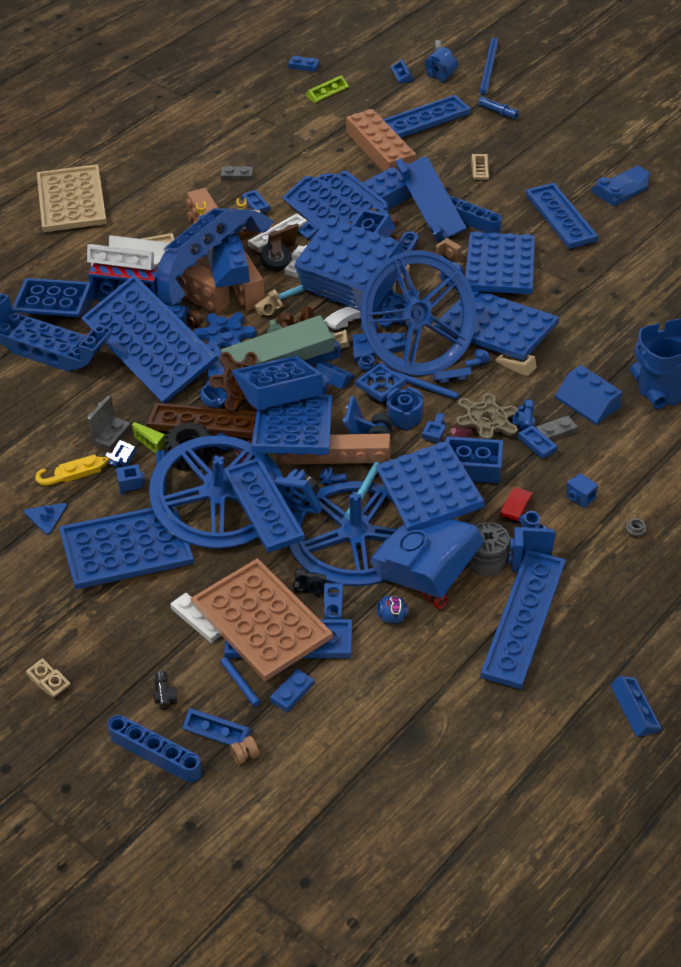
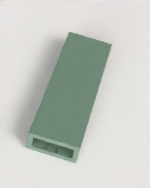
[221,315,336,365]

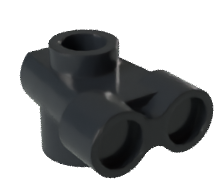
[293,569,326,594]
[153,671,177,710]

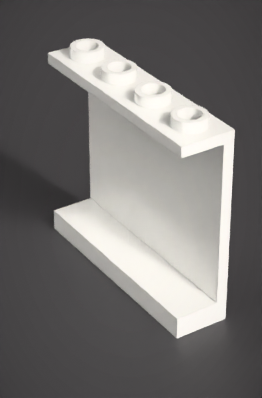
[87,235,169,270]

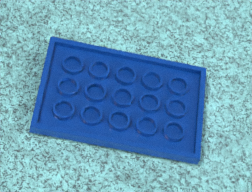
[465,231,535,294]
[434,291,559,361]
[252,395,332,456]
[376,441,485,532]
[59,507,194,590]

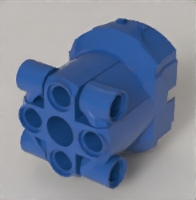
[630,319,681,409]

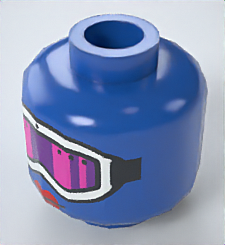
[377,596,408,624]

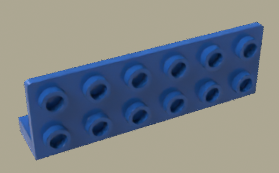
[396,156,466,243]

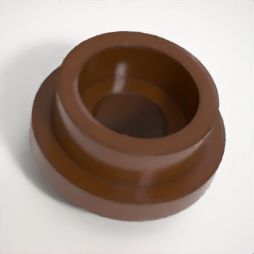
[187,311,203,328]

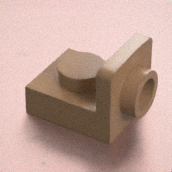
[436,238,461,262]

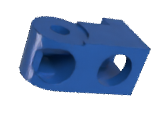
[324,583,343,619]

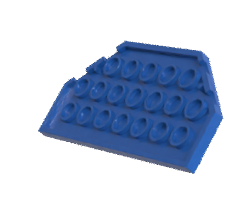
[282,171,389,229]

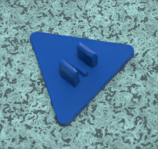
[24,503,67,535]

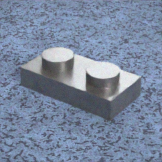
[221,166,253,181]
[536,416,578,441]

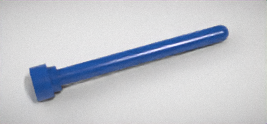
[381,363,459,399]

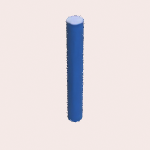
[220,657,260,707]

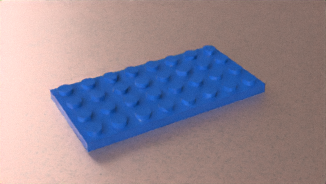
[81,275,218,404]

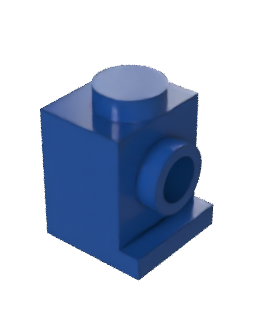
[116,464,146,495]

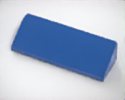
[611,676,662,737]
[182,708,252,745]

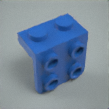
[508,527,555,572]

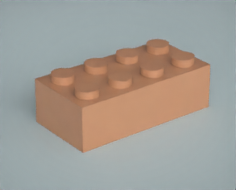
[175,263,230,314]

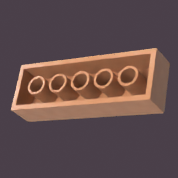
[346,109,416,172]

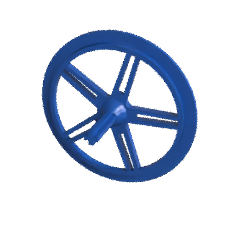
[361,250,477,375]
[149,436,283,549]
[289,481,397,586]

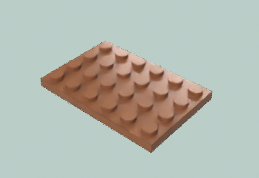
[191,558,333,681]

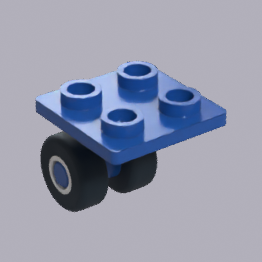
[343,396,393,437]

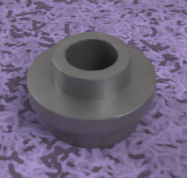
[626,518,646,537]

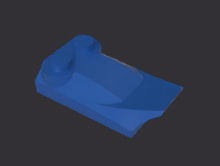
[592,165,650,206]

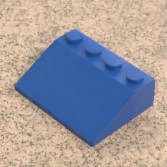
[11,278,94,317]
[232,356,323,410]

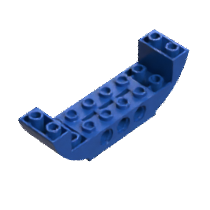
[156,208,274,305]
[0,293,113,372]

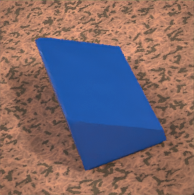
[391,59,415,84]
[315,362,354,389]

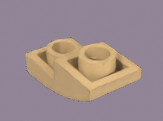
[26,658,70,698]

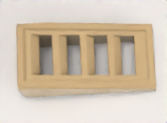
[471,154,489,180]
[496,354,537,376]

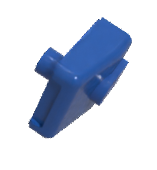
[370,519,484,598]

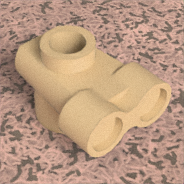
[254,289,283,316]

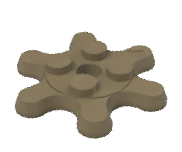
[456,393,518,439]

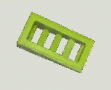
[132,422,166,454]

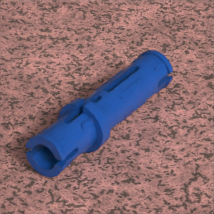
[478,97,519,120]

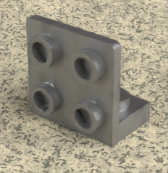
[87,396,131,451]

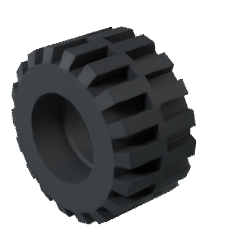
[164,422,213,471]

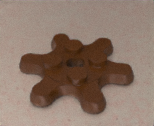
[209,352,258,411]

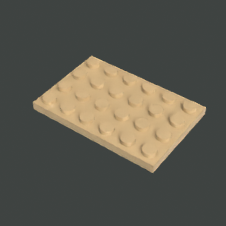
[37,164,107,232]

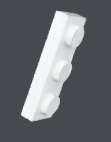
[170,593,222,643]

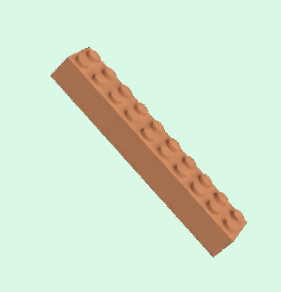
[186,188,265,312]

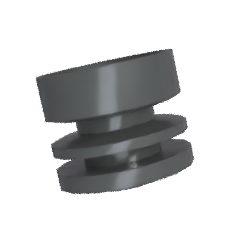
[467,522,510,576]

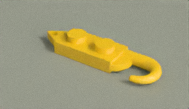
[35,454,109,486]

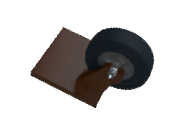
[261,223,299,271]

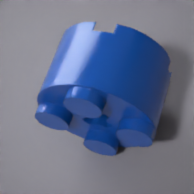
[425,47,458,82]
[387,387,423,431]

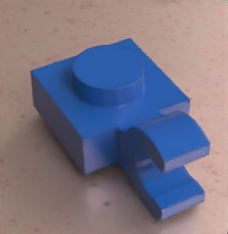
[422,413,446,443]

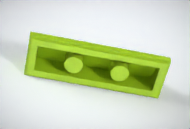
[305,75,350,103]

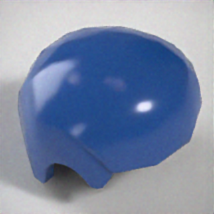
[200,384,227,408]

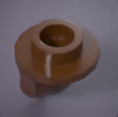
[277,313,294,328]

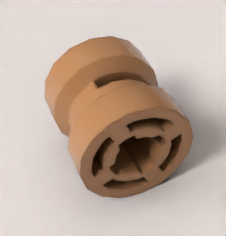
[230,736,259,765]

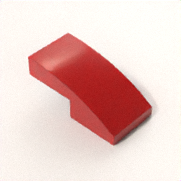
[500,487,533,521]

